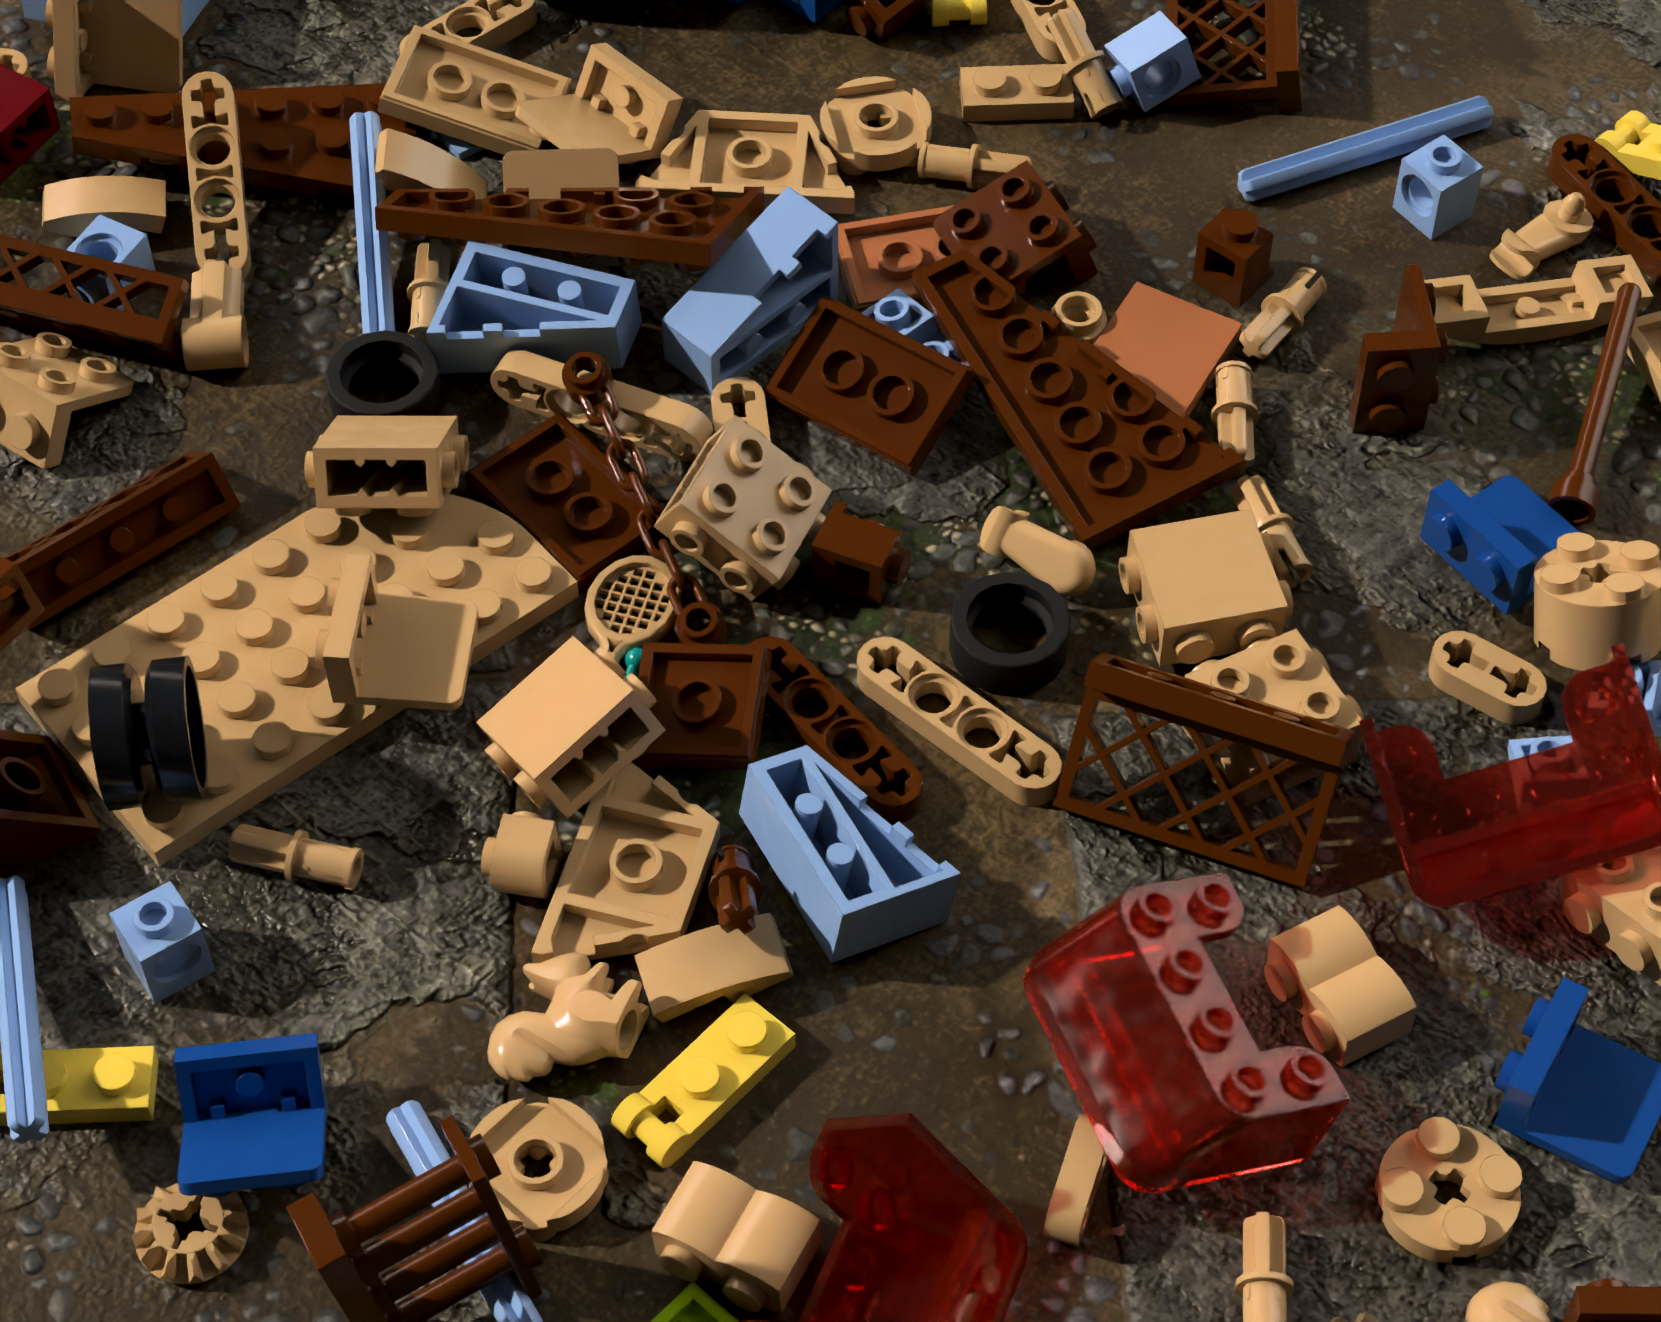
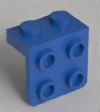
[1420,476,1579,616]
[1494,977,1661,1184]
[174,1033,327,1198]

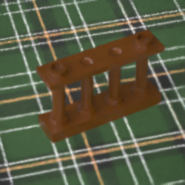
[286,1115,543,1322]

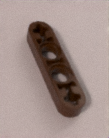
[1547,134,1661,288]
[749,636,923,824]

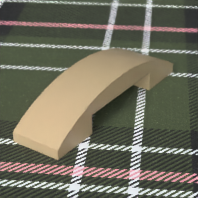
[1424,255,1653,345]

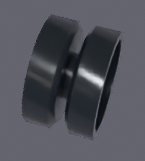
[88,655,208,811]

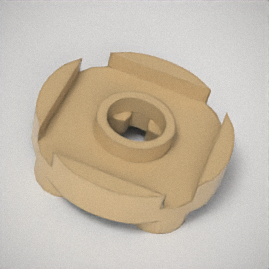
[820,76,932,175]
[469,1097,609,1242]
[1375,1117,1522,1263]

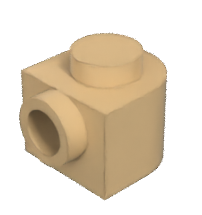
[481,811,563,899]

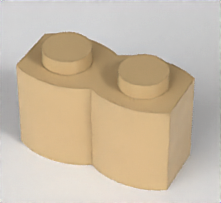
[1264,905,1417,1067]
[651,1161,822,1313]

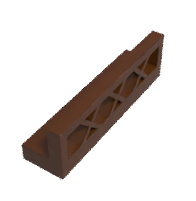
[0,235,189,364]
[4,450,241,630]

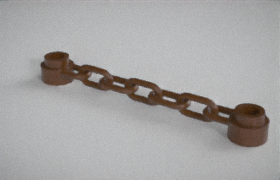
[562,351,728,644]

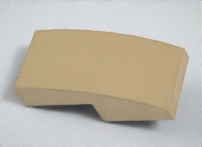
[374,128,488,199]
[42,176,166,237]
[634,913,794,1023]

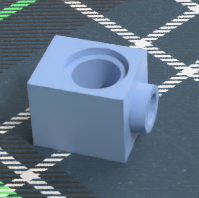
[1104,11,1201,112]
[1393,134,1484,240]
[66,214,156,311]
[109,881,215,1004]

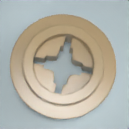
[131,1183,249,1285]

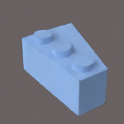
[662,186,839,395]
[426,240,642,374]
[739,745,961,963]

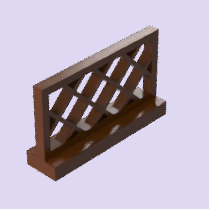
[1167,0,1302,113]
[1053,652,1355,888]

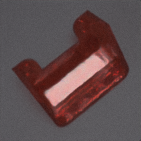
[1359,643,1661,910]
[1023,872,1351,1193]
[742,1113,1028,1322]

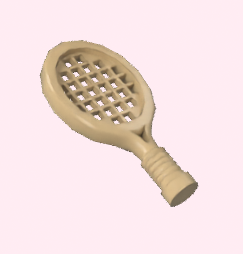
[584,555,681,663]

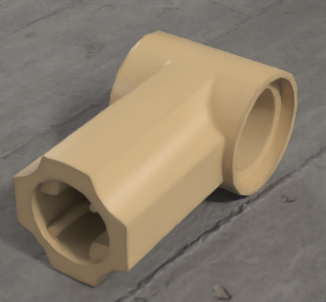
[181,261,249,371]

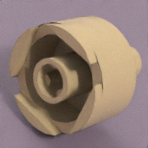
[1534,532,1661,672]

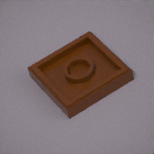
[631,642,772,770]

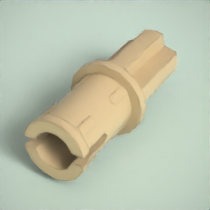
[1047,8,1123,119]
[917,142,1033,189]
[407,239,452,348]
[1239,267,1327,359]
[1211,360,1259,467]
[1231,475,1314,588]
[228,824,364,891]
[1235,1212,1294,1322]

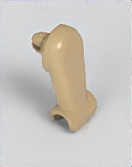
[1489,192,1594,281]
[980,506,1096,596]

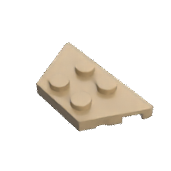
[635,110,855,214]
[531,762,720,963]

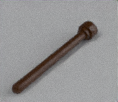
[1547,282,1642,526]

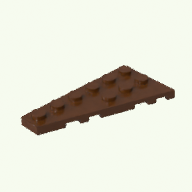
[69,83,417,198]
[375,186,764,272]
[912,248,1246,550]

